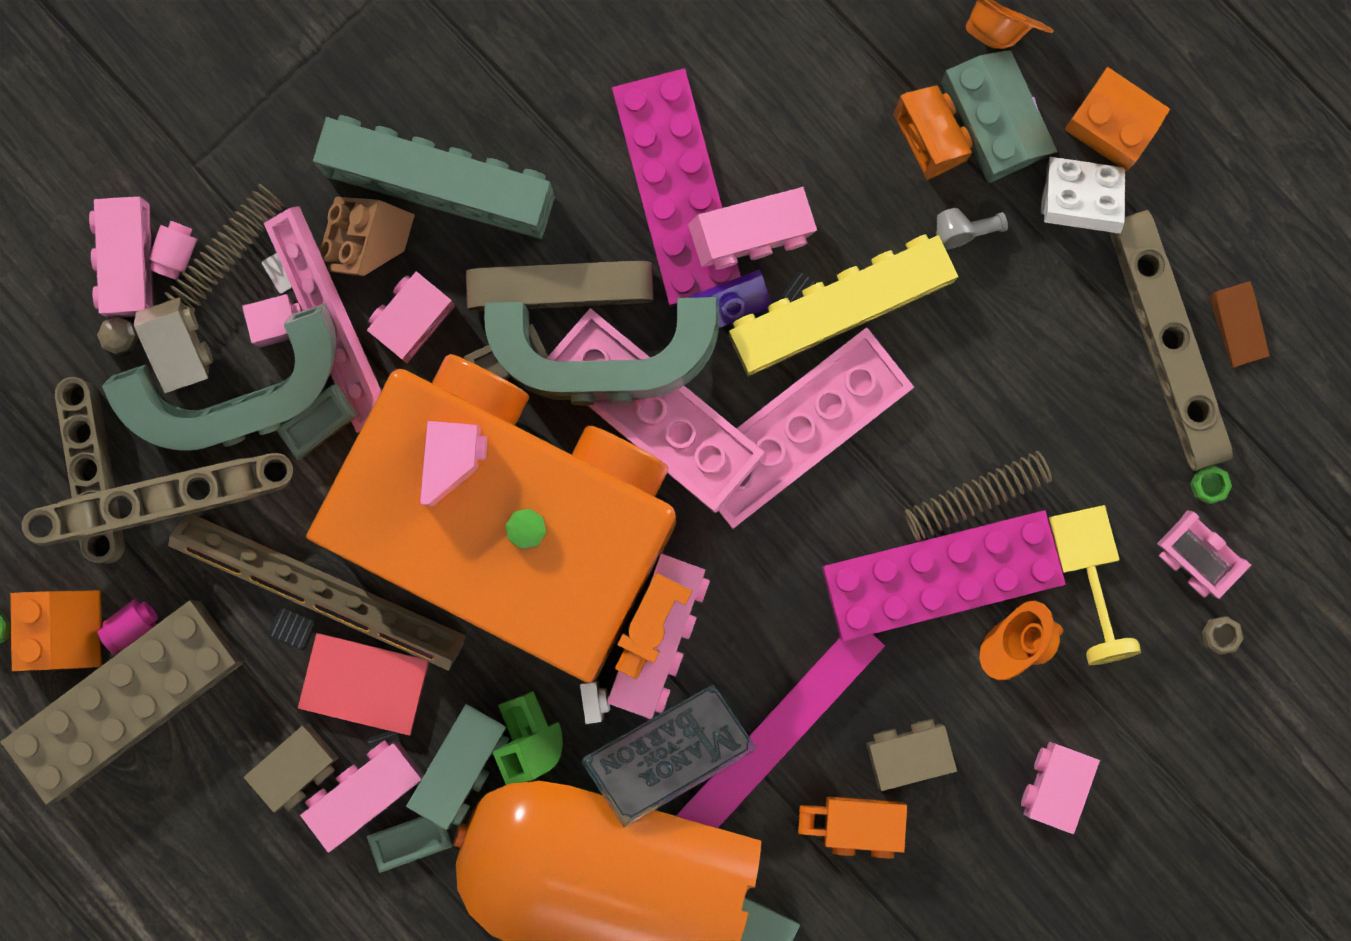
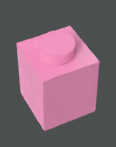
[242,294,302,348]

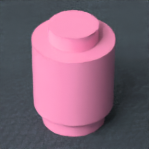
[148,221,197,280]

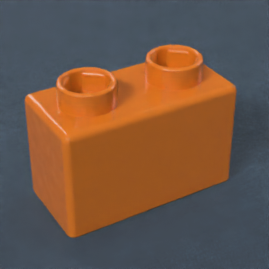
[306,354,677,683]

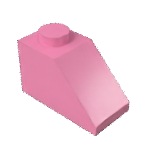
[420,421,487,507]

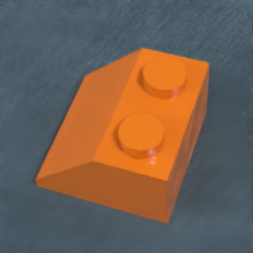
[1064,67,1170,172]
[893,85,973,181]
[10,590,103,671]

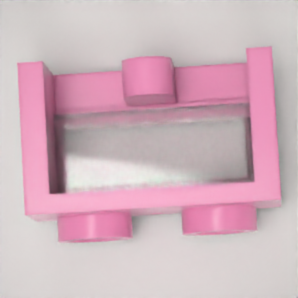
[1157,510,1251,599]

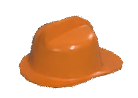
[966,0,1054,49]
[979,601,1064,680]

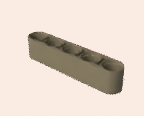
[466,261,654,311]
[55,377,125,564]

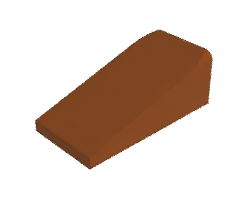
[1208,281,1270,368]

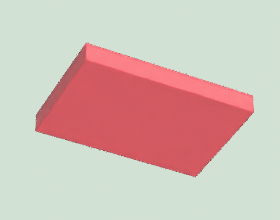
[298,633,429,736]

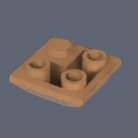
[318,197,414,276]

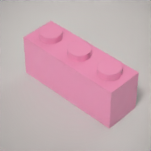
[688,187,817,270]
[89,196,154,319]
[300,740,424,853]

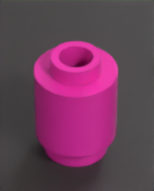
[98,600,158,655]

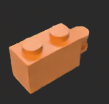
[798,796,907,858]

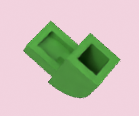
[492,691,563,785]

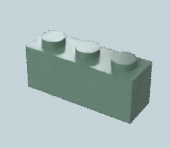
[406,704,510,830]

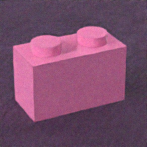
[367,271,455,364]
[1021,742,1100,834]

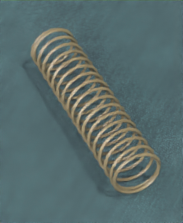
[165,184,285,312]
[904,450,1052,542]

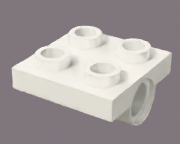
[1041,157,1125,234]

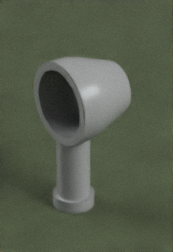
[936,208,1008,249]

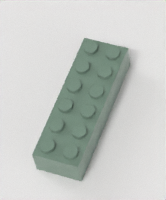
[313,115,555,240]

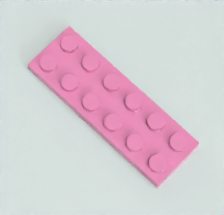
[546,308,765,513]
[718,327,914,529]

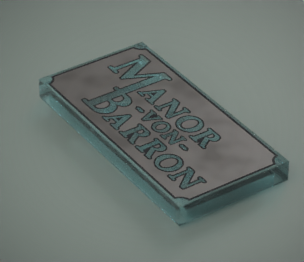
[582,684,756,827]

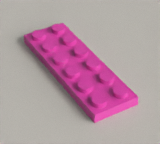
[612,68,741,307]
[822,510,1066,642]

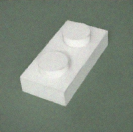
[580,680,610,724]

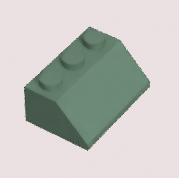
[941,50,1058,183]

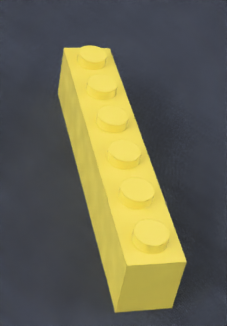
[728,234,958,377]

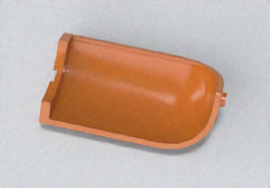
[453,781,761,941]

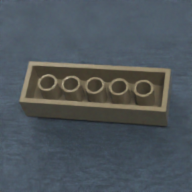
[1,600,245,805]

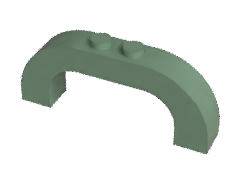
[484,297,719,406]
[102,303,337,450]

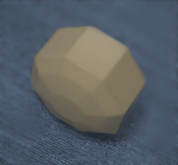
[97,316,139,356]
[1202,616,1244,655]

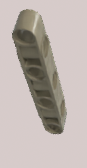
[1109,210,1233,471]
[22,453,293,546]

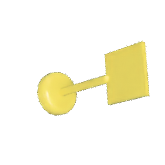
[1048,505,1141,665]

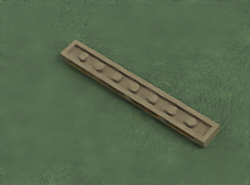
[168,514,466,671]

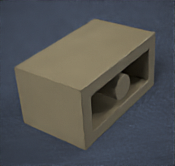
[134,297,213,393]
[866,719,957,791]
[243,724,339,812]

